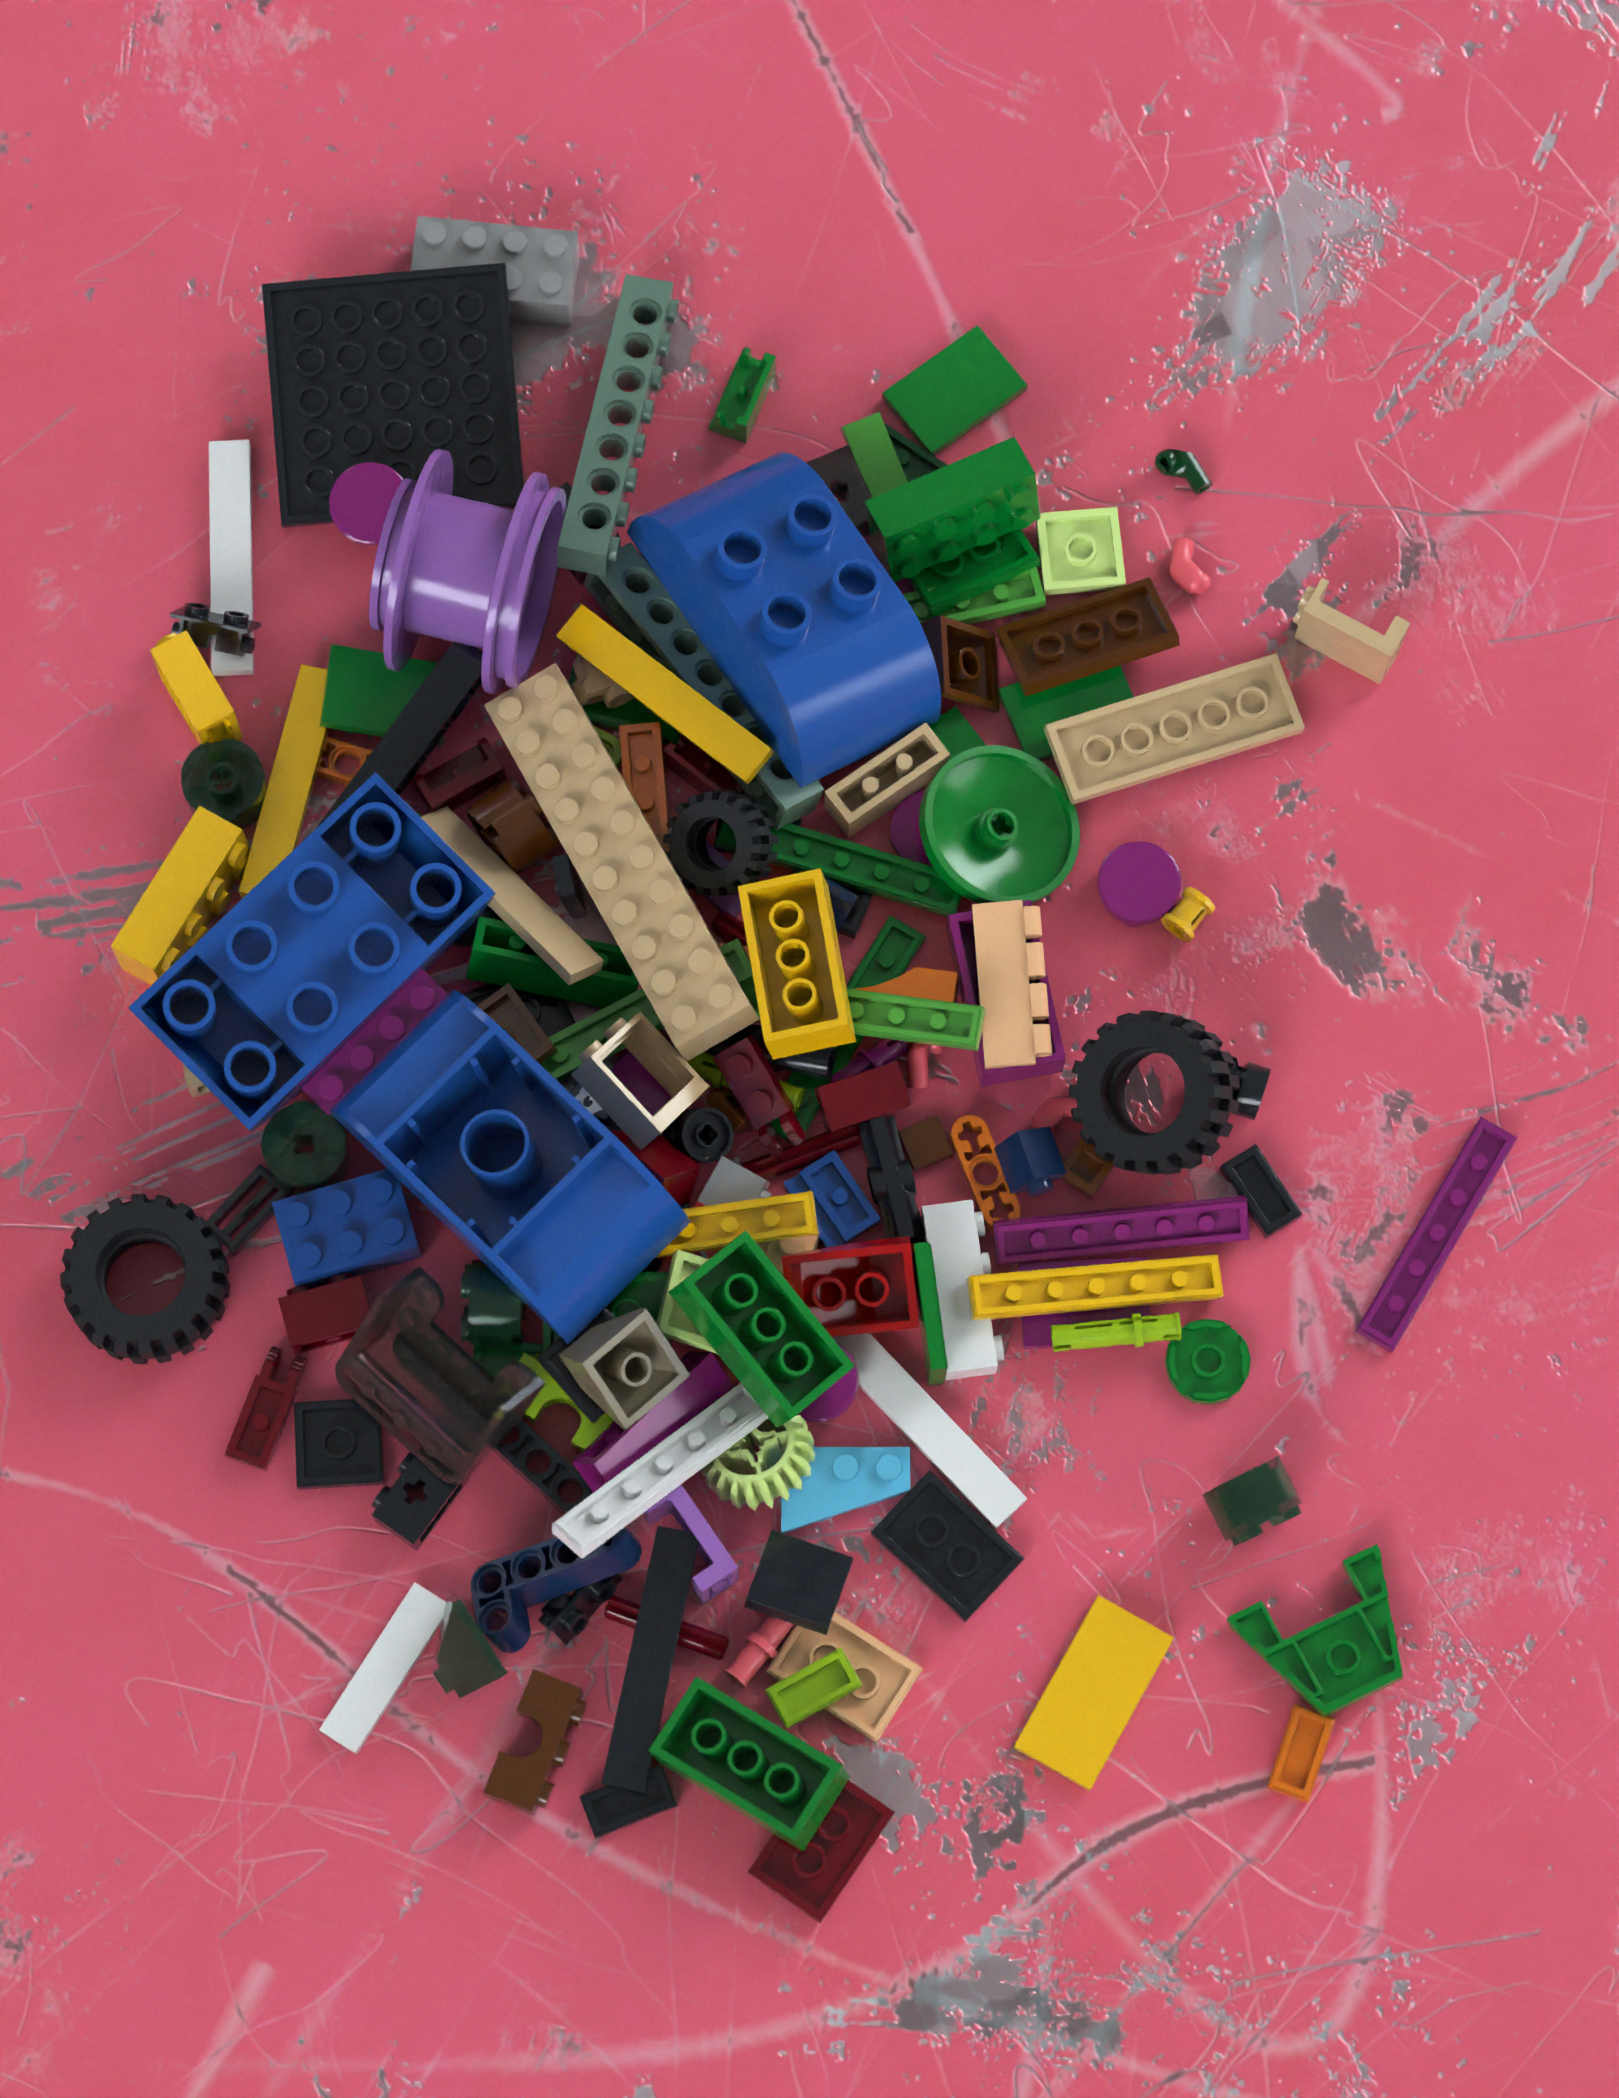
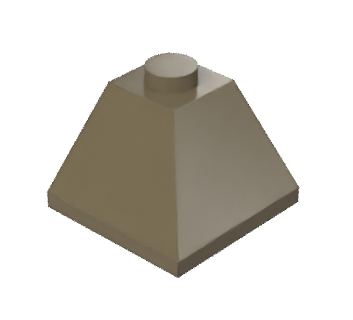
[559,1308,690,1430]

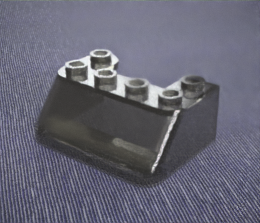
[335,1266,546,1484]

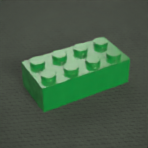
[864,437,1040,582]
[668,1230,855,1428]
[648,1676,850,1851]

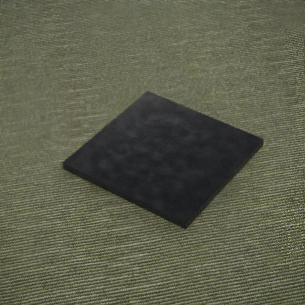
[262,263,524,528]

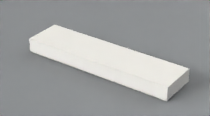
[319,1582,452,1755]

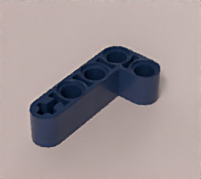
[471,1526,642,1653]

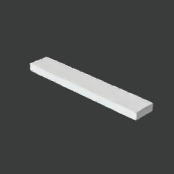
[209,440,254,676]
[832,1333,1027,1530]
[552,1383,768,1559]

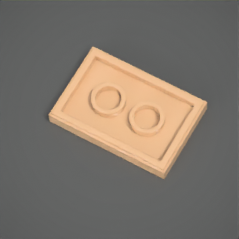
[766,1612,923,1743]

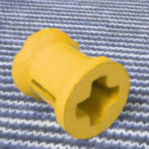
[1161,886,1215,942]

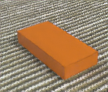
[1266,1704,1336,1803]

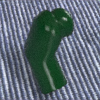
[1155,449,1212,495]

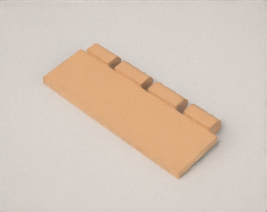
[972,900,1052,1069]

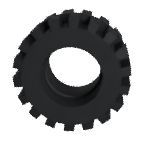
[663,791,779,897]

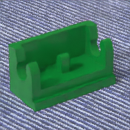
[709,347,776,444]

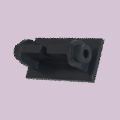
[170,602,261,657]
[538,1574,622,1645]

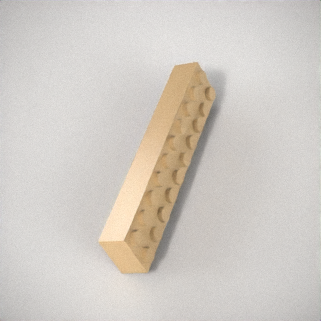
[484,663,760,1061]

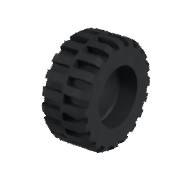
[1069,1010,1240,1175]
[60,1193,230,1365]

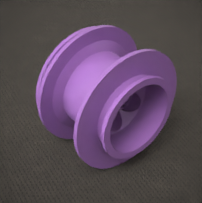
[369,449,566,695]

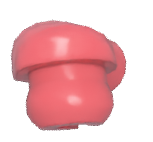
[1169,538,1210,595]
[907,1042,943,1088]
[1031,1096,1077,1137]

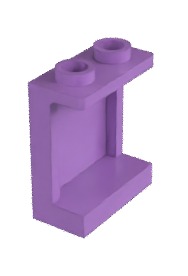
[644,1485,739,1605]

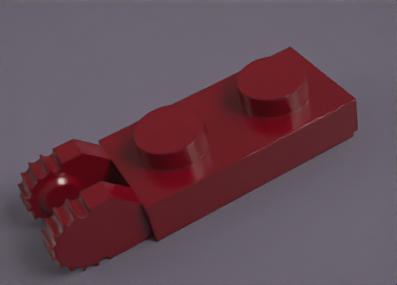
[713,1035,806,1158]
[225,1346,307,1471]

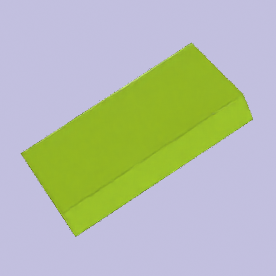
[765,1647,863,1730]

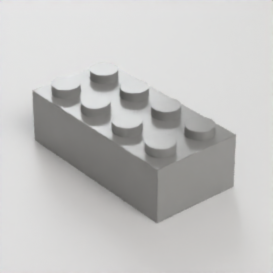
[410,216,580,326]

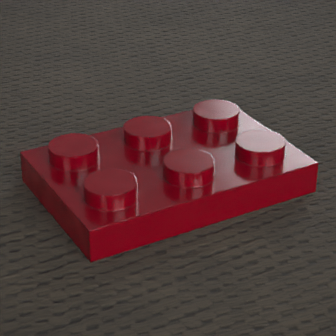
[748,1780,895,1923]

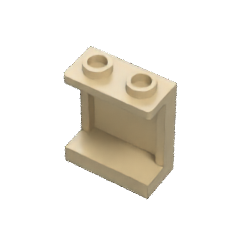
[1293,577,1410,685]

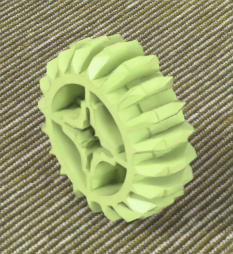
[701,1415,815,1511]

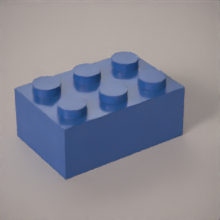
[272,1169,422,1289]

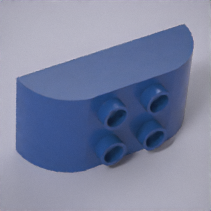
[627,452,941,788]

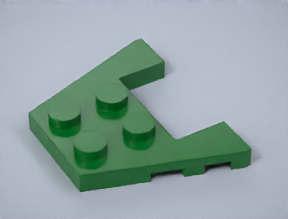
[1227,1544,1403,1718]

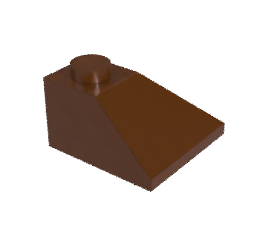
[920,615,1000,713]

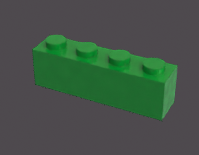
[465,916,639,1008]

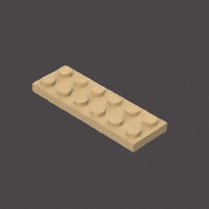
[1044,653,1305,805]

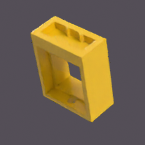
[150,630,244,758]

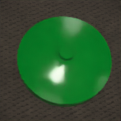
[919,745,1080,904]

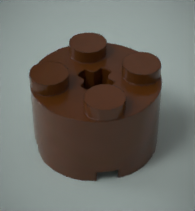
[466,777,561,875]

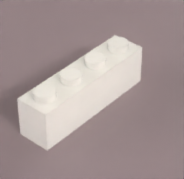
[921,1199,1004,1381]

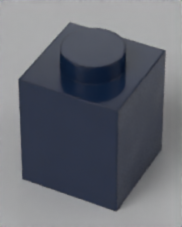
[994,1126,1067,1196]

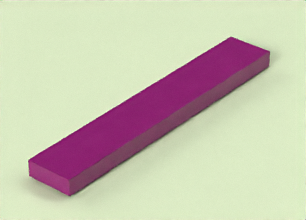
[1355,1117,1517,1353]
[992,1195,1250,1266]

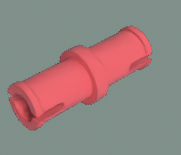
[723,1616,795,1689]

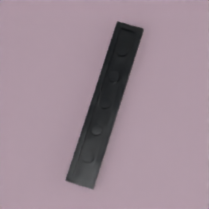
[601,1526,699,1793]

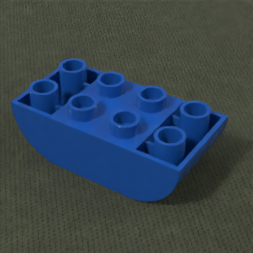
[128,772,495,1131]
[330,990,691,1344]

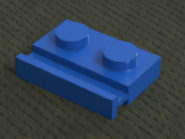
[783,1150,881,1248]

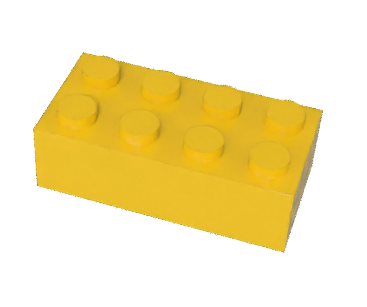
[111,805,250,985]
[738,868,856,1060]

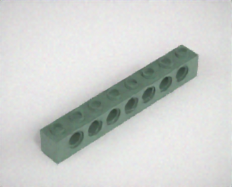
[557,274,679,576]
[583,543,825,831]

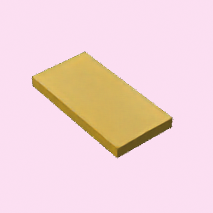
[1013,1595,1174,1791]

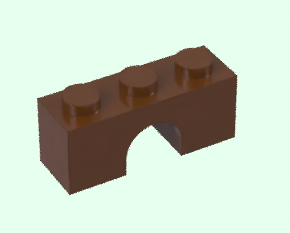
[483,1669,588,1816]

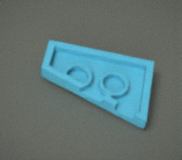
[781,1447,910,1534]

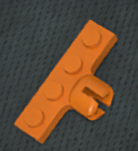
[619,721,673,865]

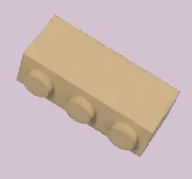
[824,722,950,839]

